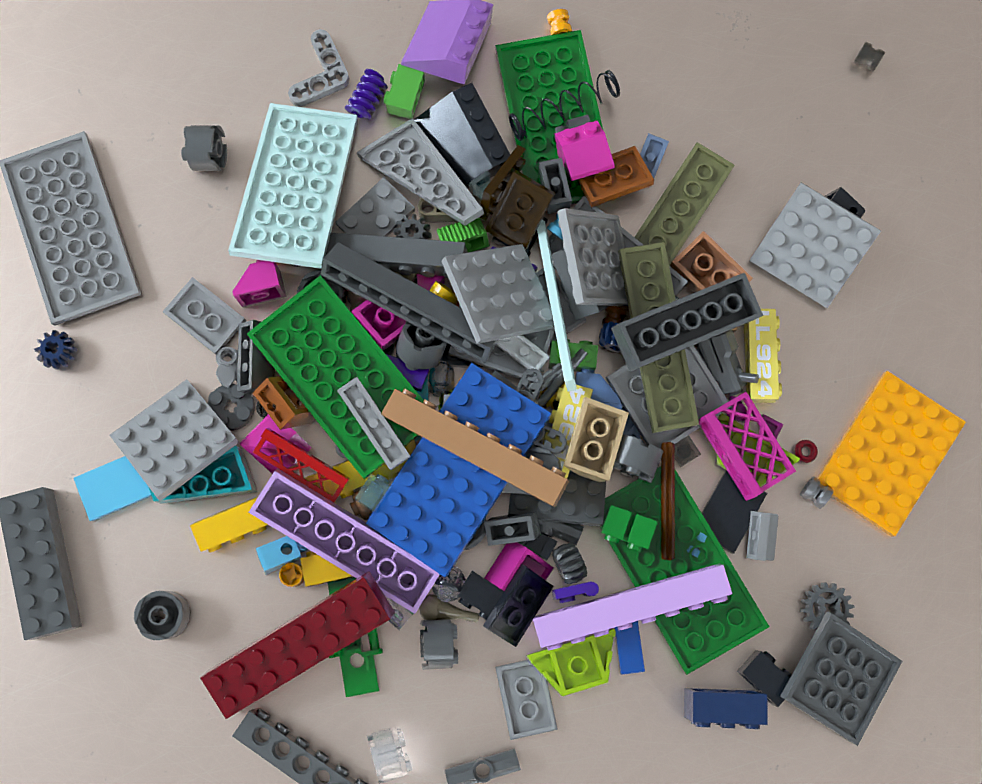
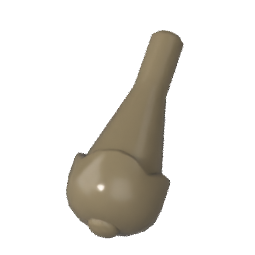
[419,594,479,623]

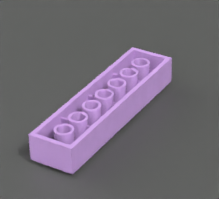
[248,468,440,614]
[533,564,732,651]

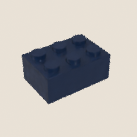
[684,688,768,729]

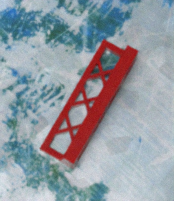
[253,428,350,503]

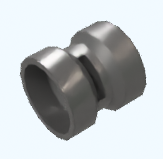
[800,477,834,509]

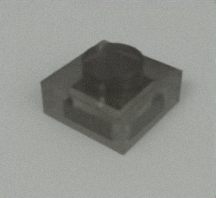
[674,435,701,467]

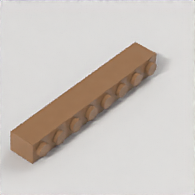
[381,389,569,507]

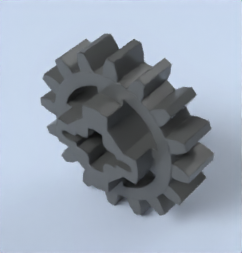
[800,582,855,629]

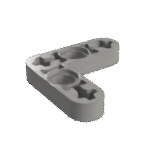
[288,29,349,107]

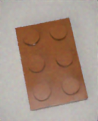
[577,146,654,208]

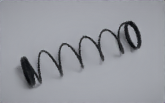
[508,70,620,141]

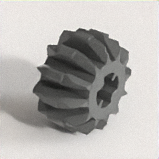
[393,214,432,240]
[552,543,587,584]

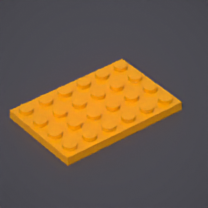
[817,371,966,537]

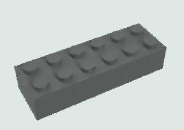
[611,272,763,372]
[0,487,82,640]

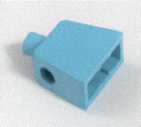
[256,536,308,575]

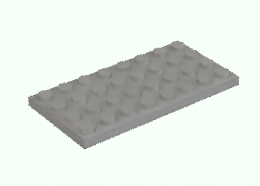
[0,131,141,326]

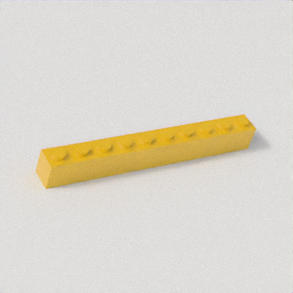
[190,440,417,553]

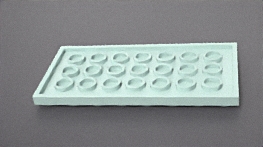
[228,103,358,269]

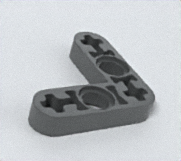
[516,368,567,454]

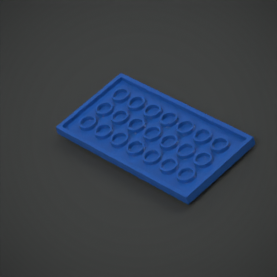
[366,363,552,578]

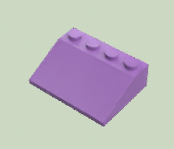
[401,0,493,85]

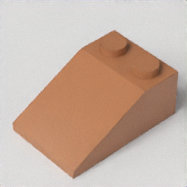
[670,231,753,292]

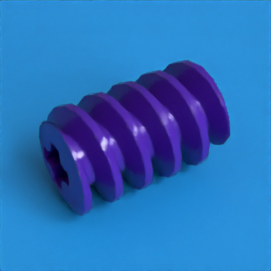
[345,69,388,119]

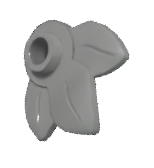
[216,347,238,388]

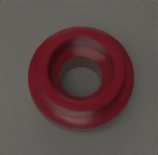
[794,440,818,463]

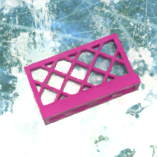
[698,392,796,501]

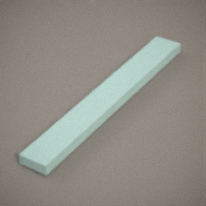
[537,220,577,392]

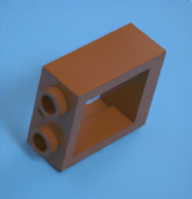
[253,376,315,430]

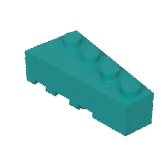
[149,445,257,504]

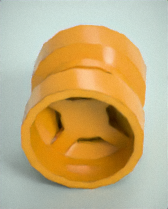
[547,9,572,35]
[279,563,304,587]

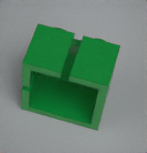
[601,505,658,552]

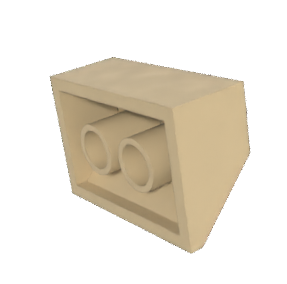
[564,397,629,482]

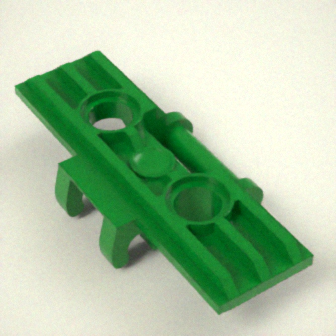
[327,577,383,697]

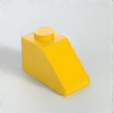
[300,551,353,587]

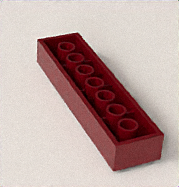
[200,571,395,719]

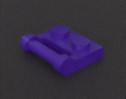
[551,582,599,603]

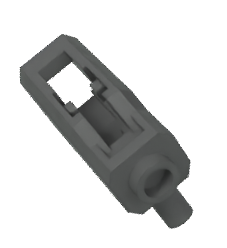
[698,330,759,396]

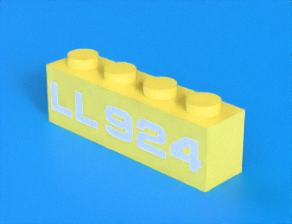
[744,309,782,403]
[543,385,593,479]

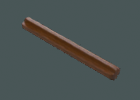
[661,442,675,560]

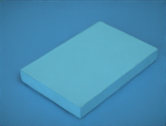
[73,456,151,521]

